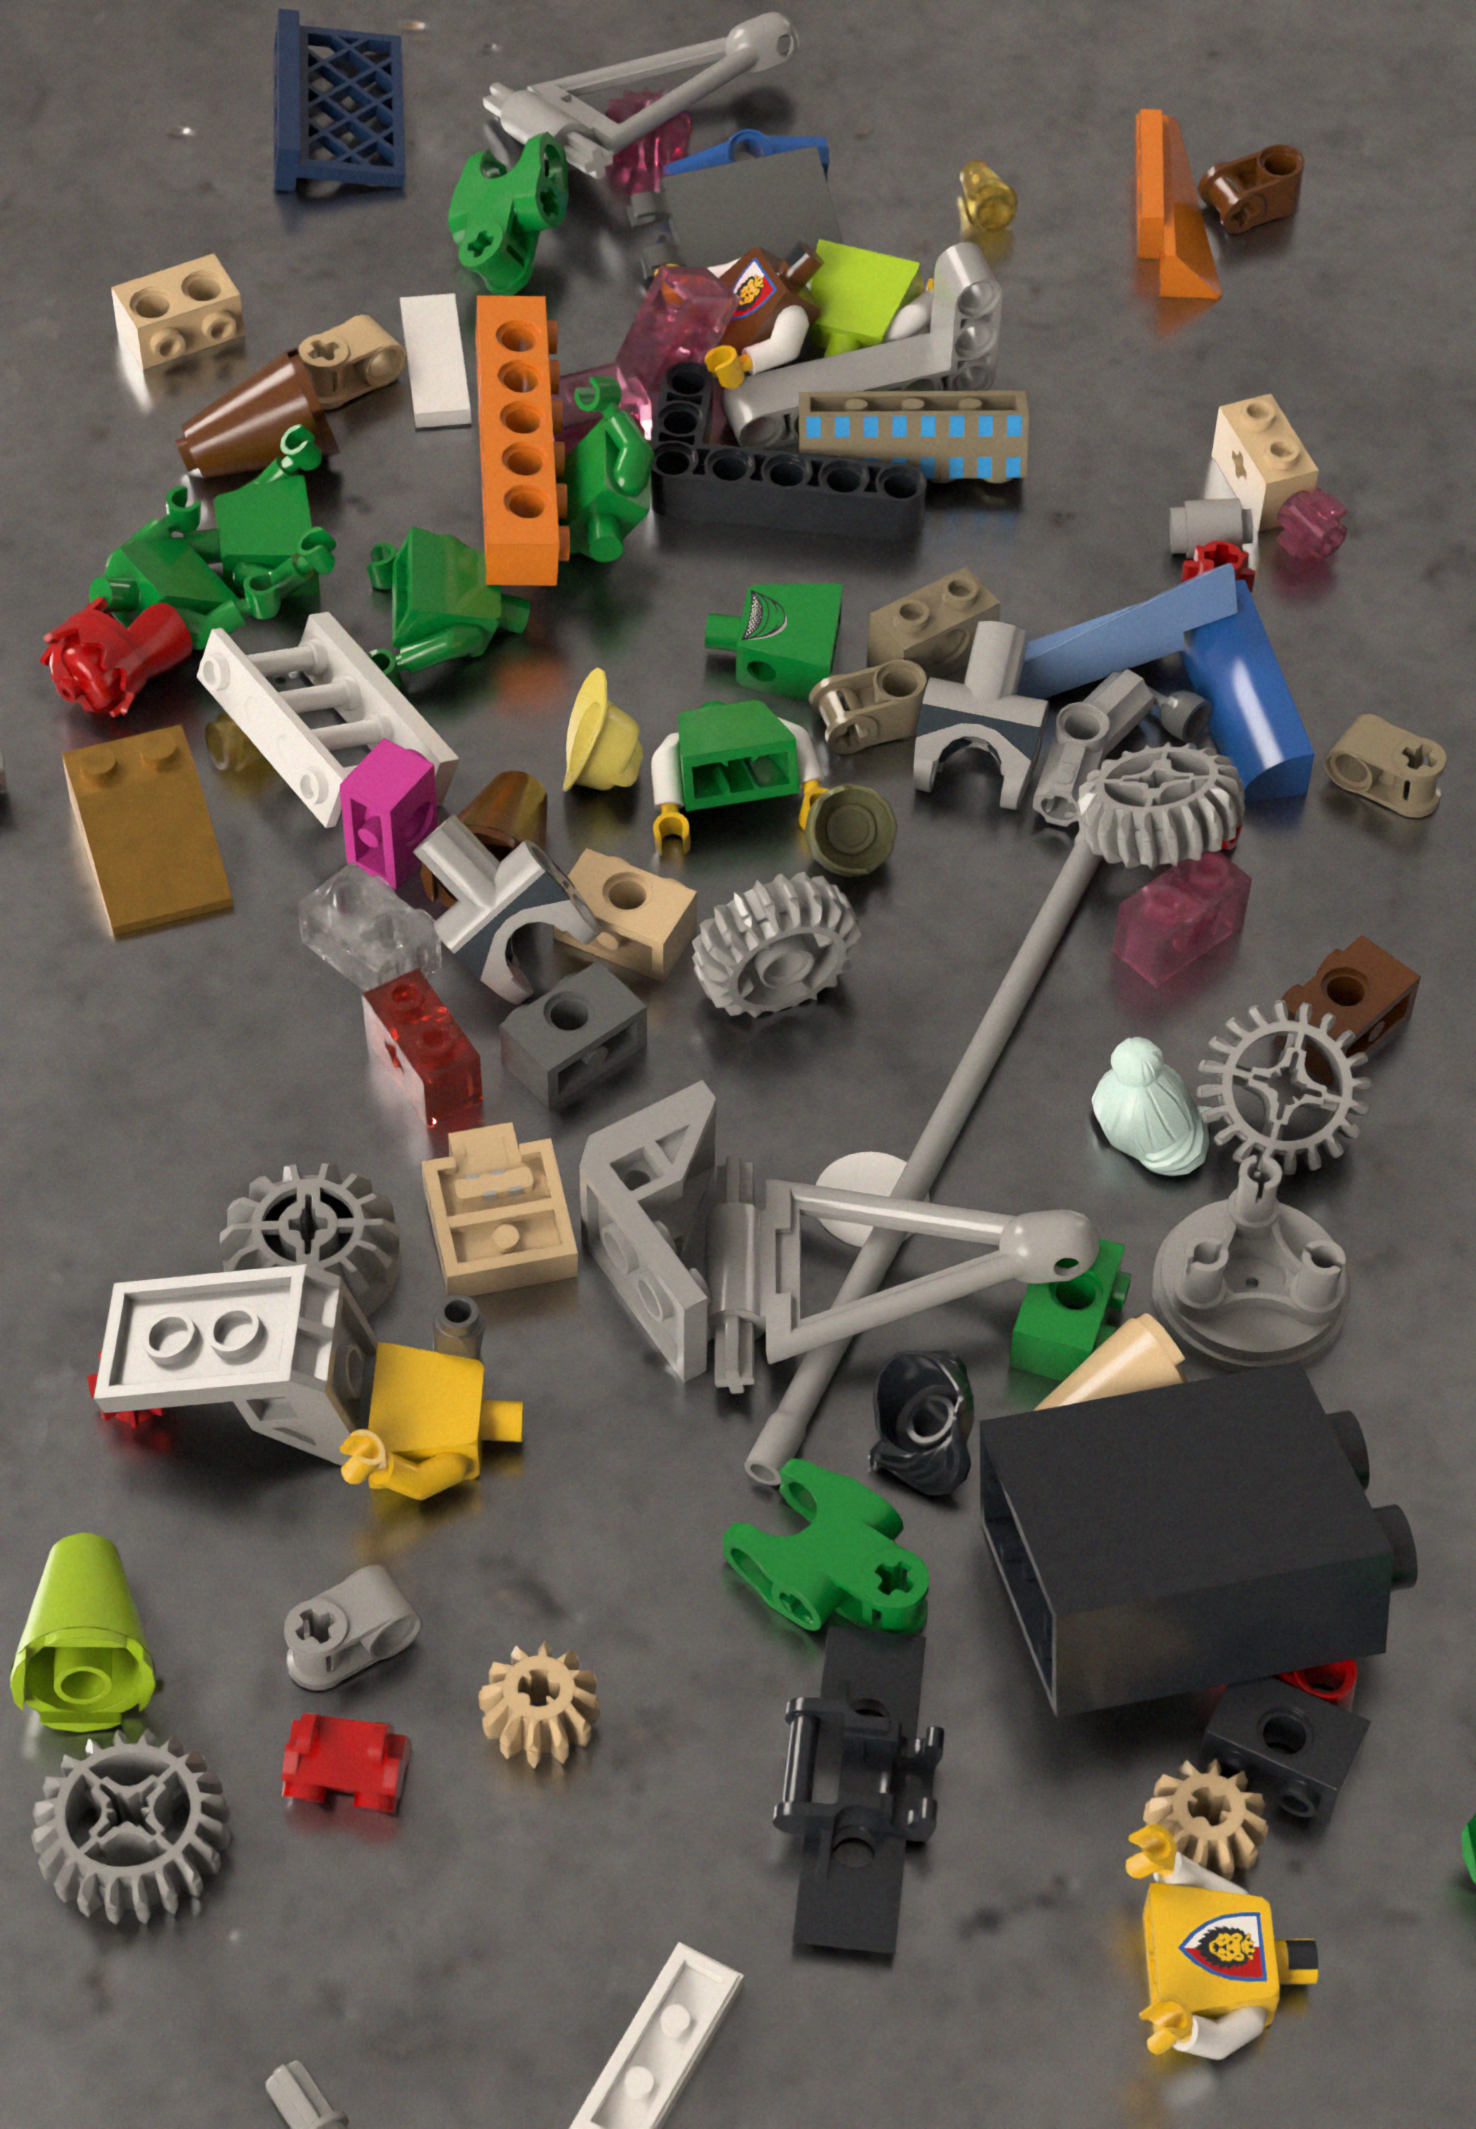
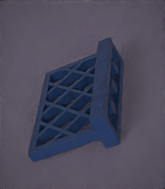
[273,8,405,192]

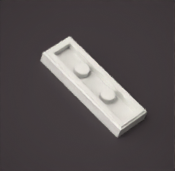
[400,293,471,428]
[569,1942,744,2129]

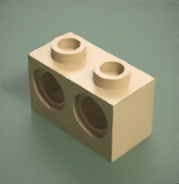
[111,253,245,370]

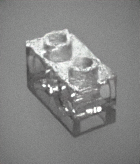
[298,861,442,1010]

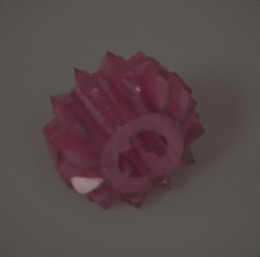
[605,85,693,174]

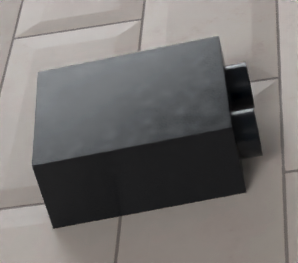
[980,1362,1418,1718]

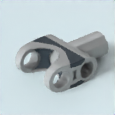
[913,621,1049,810]
[413,814,601,1005]

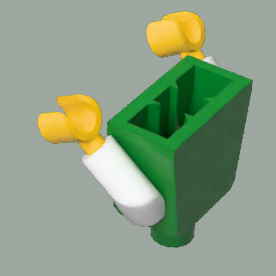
[651,700,829,856]

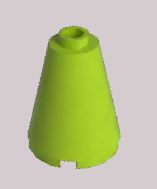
[10,1533,156,1732]

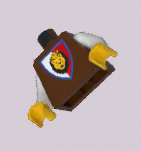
[654,241,824,389]

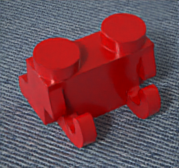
[281,1712,412,1813]

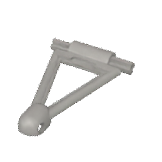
[483,12,800,179]
[705,1156,1100,1394]

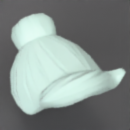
[1092,1037,1220,1176]

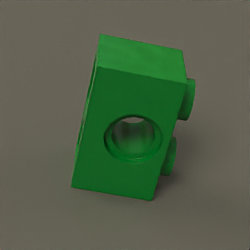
[1009,1238,1132,1381]

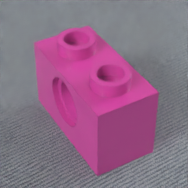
[339,738,438,891]

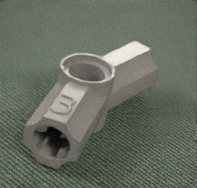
[1033,669,1154,827]

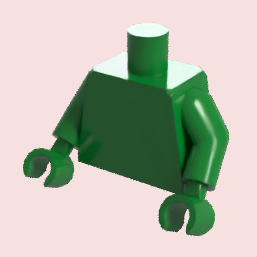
[556,376,654,562]
[183,425,336,600]
[89,486,281,650]
[366,526,530,689]

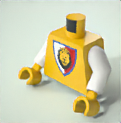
[1126,1823,1318,2060]

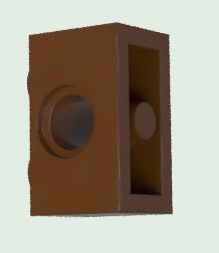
[1274,935,1421,1086]

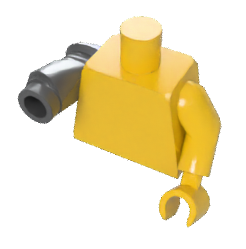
[339,1294,525,1500]

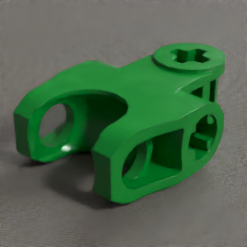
[448,131,569,296]
[722,1458,929,1635]

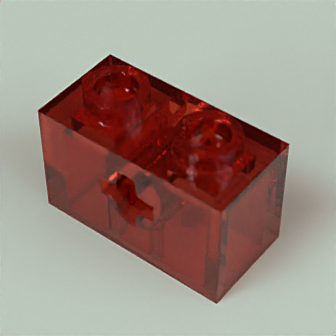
[362,968,483,1127]

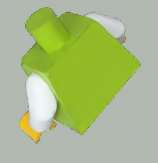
[806,239,934,358]

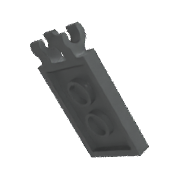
[626,146,844,279]

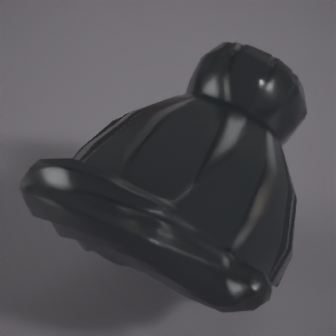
[869,1350,974,1496]

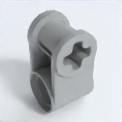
[284,1564,423,1690]

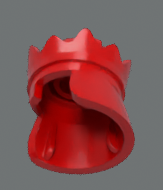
[40,597,192,717]

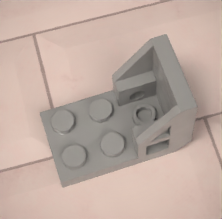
[579,1080,716,1383]
[94,1264,379,1466]

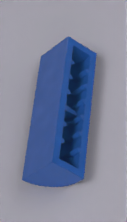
[1180,580,1315,804]

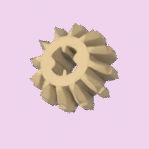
[479,1640,600,1768]
[1143,1758,1268,1881]

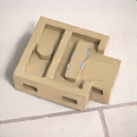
[422,1122,578,1297]

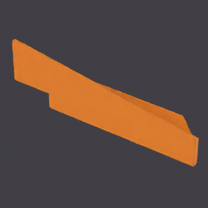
[1135,109,1222,299]

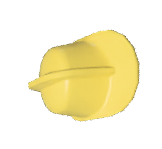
[562,668,643,792]

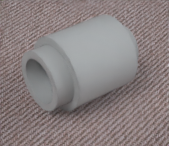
[1169,498,1253,559]

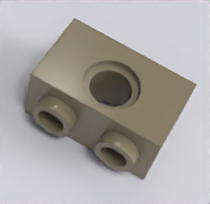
[867,567,1001,683]

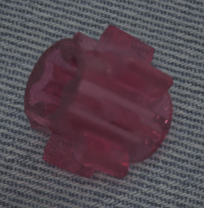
[1276,488,1348,562]

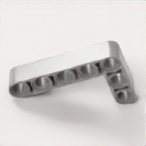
[719,242,1003,450]

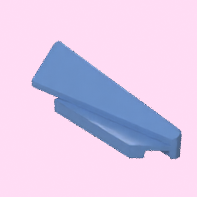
[1016,563,1238,700]

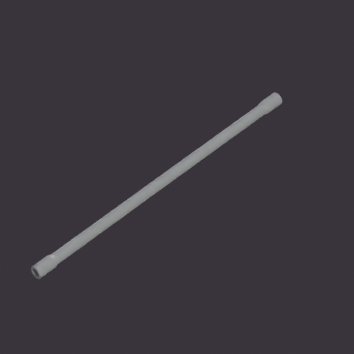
[744,830,1105,1486]

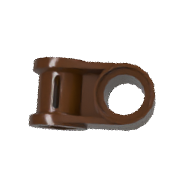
[1197,144,1305,234]

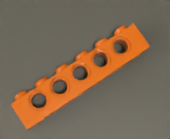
[475,295,570,586]

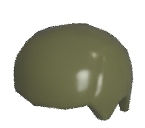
[804,784,897,877]

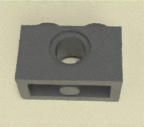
[499,960,647,1109]

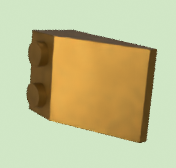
[62,724,234,936]

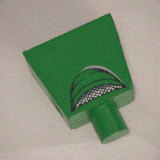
[705,583,843,703]

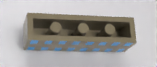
[799,390,1029,483]

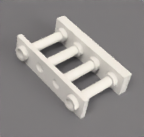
[197,612,460,828]

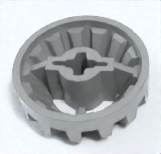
[220,1163,401,1318]

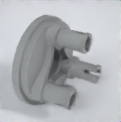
[1152,1155,1351,1373]

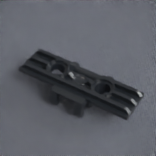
[772,1626,945,1954]

